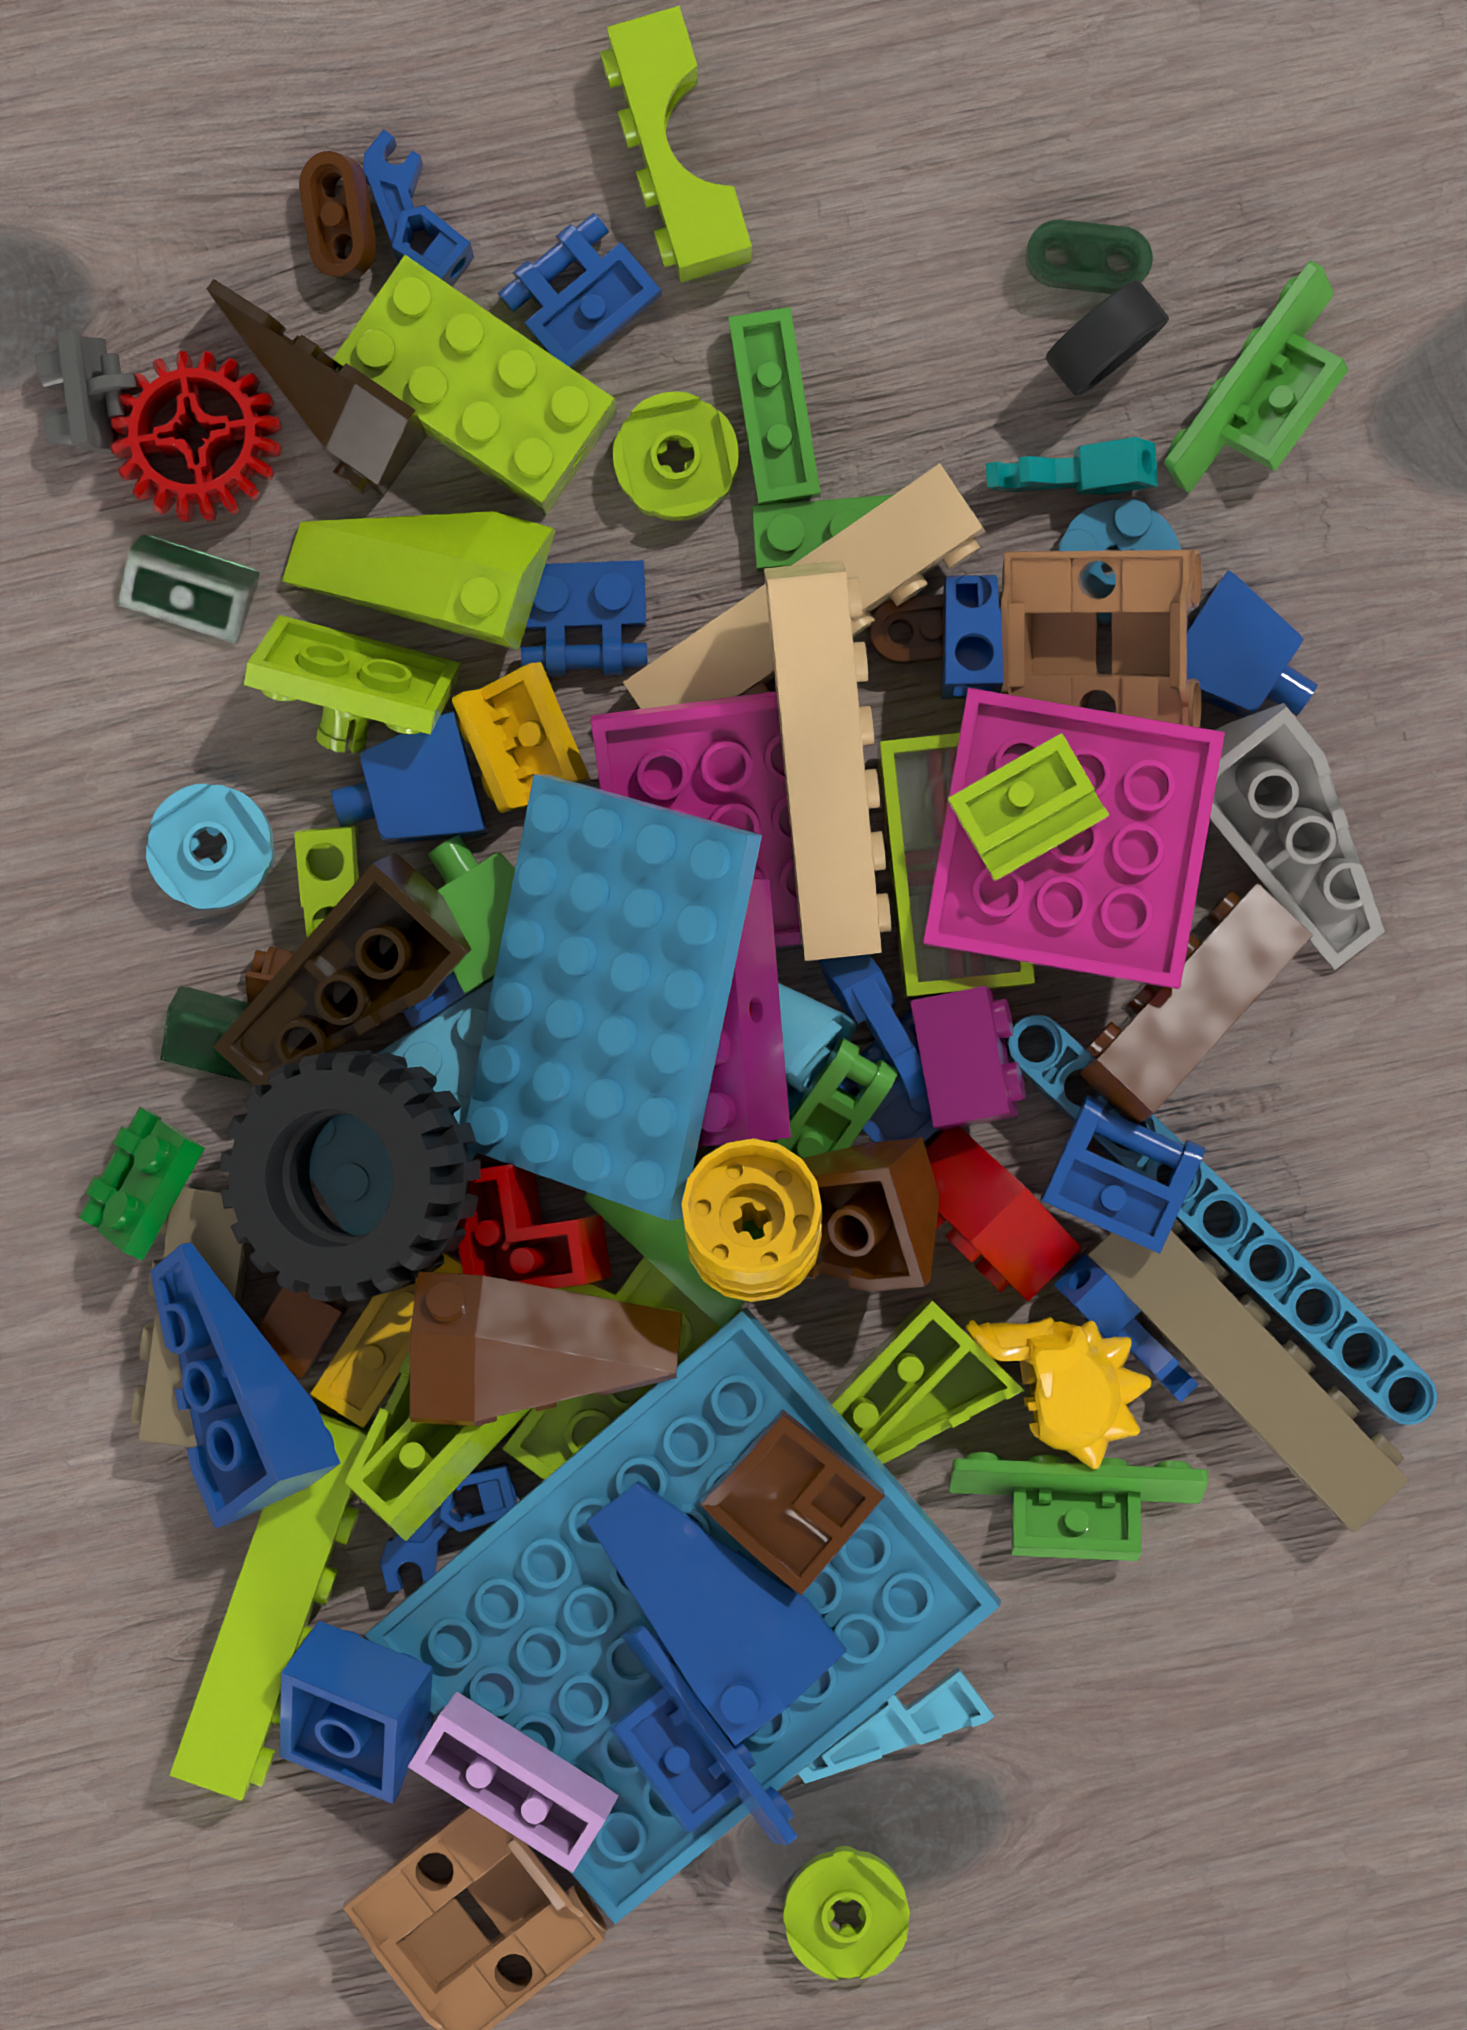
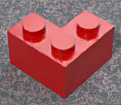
[926,1127,1081,1302]
[458,1164,612,1289]

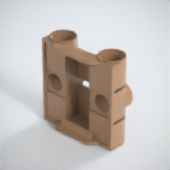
[1001,549,1202,728]
[343,1806,608,2030]

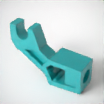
[985,437,1158,496]

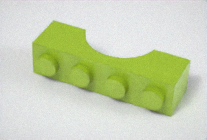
[599,5,752,283]

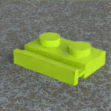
[947,733,1110,882]

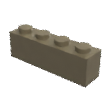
[131,1185,251,1447]

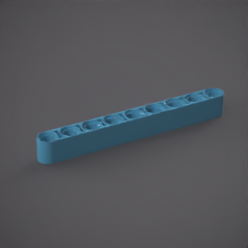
[1004,1015,1438,1425]

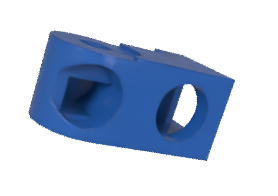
[941,575,1003,699]

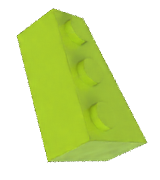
[827,1296,1025,1464]

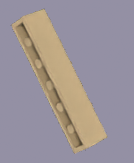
[623,463,986,709]
[764,560,891,961]

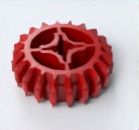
[110,351,282,522]

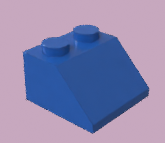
[280,1620,433,1804]

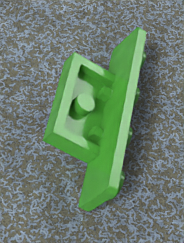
[1164,261,1349,493]
[949,1452,1208,1561]

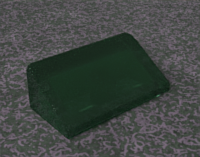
[118,534,260,644]
[160,986,251,1083]

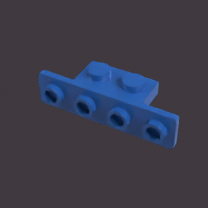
[608,1626,798,1846]

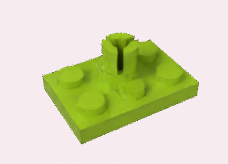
[244,615,461,753]

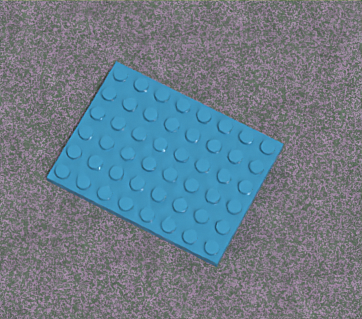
[365,1307,1001,1924]

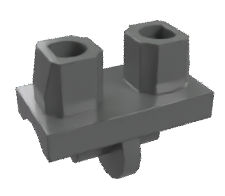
[35,329,141,454]

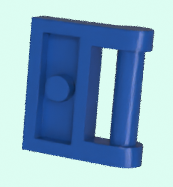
[1040,1095,1205,1254]

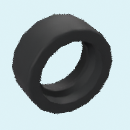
[1045,280,1169,396]

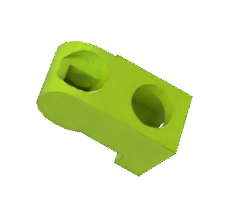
[294,825,359,938]

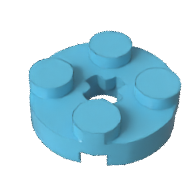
[146,784,275,910]

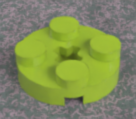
[613,391,739,521]
[783,1845,910,1980]

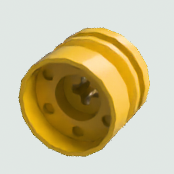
[681,1138,822,1302]

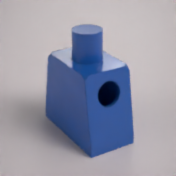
[1187,570,1318,718]
[331,712,488,844]

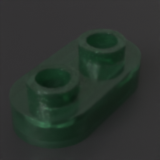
[1025,219,1153,294]

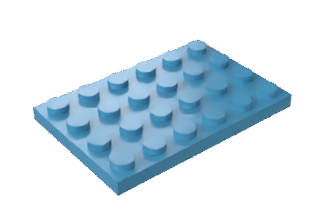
[466,774,762,1221]

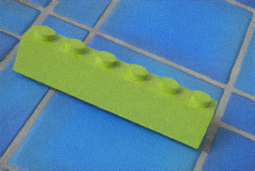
[169,1410,370,1801]

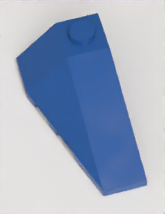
[150,1242,341,1529]
[587,1481,847,1746]

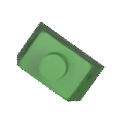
[428,835,515,995]

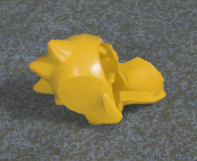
[965,1317,1152,1469]

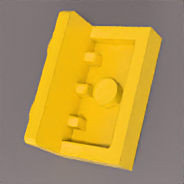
[452,662,590,813]

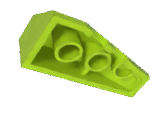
[282,511,556,651]

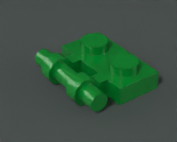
[79,1106,205,1261]

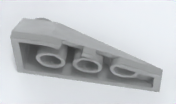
[1210,703,1385,970]

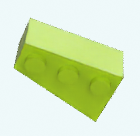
[344,1353,531,1541]

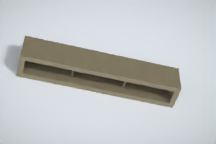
[1082,1219,1409,1533]

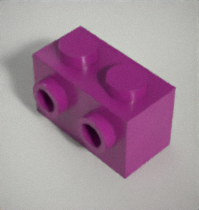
[910,986,1025,1131]

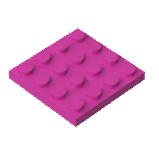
[923,688,1225,989]
[591,691,801,947]

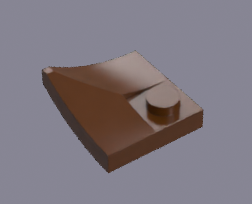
[700,1409,885,1595]

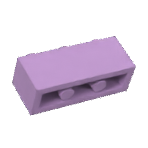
[408,1692,619,1873]

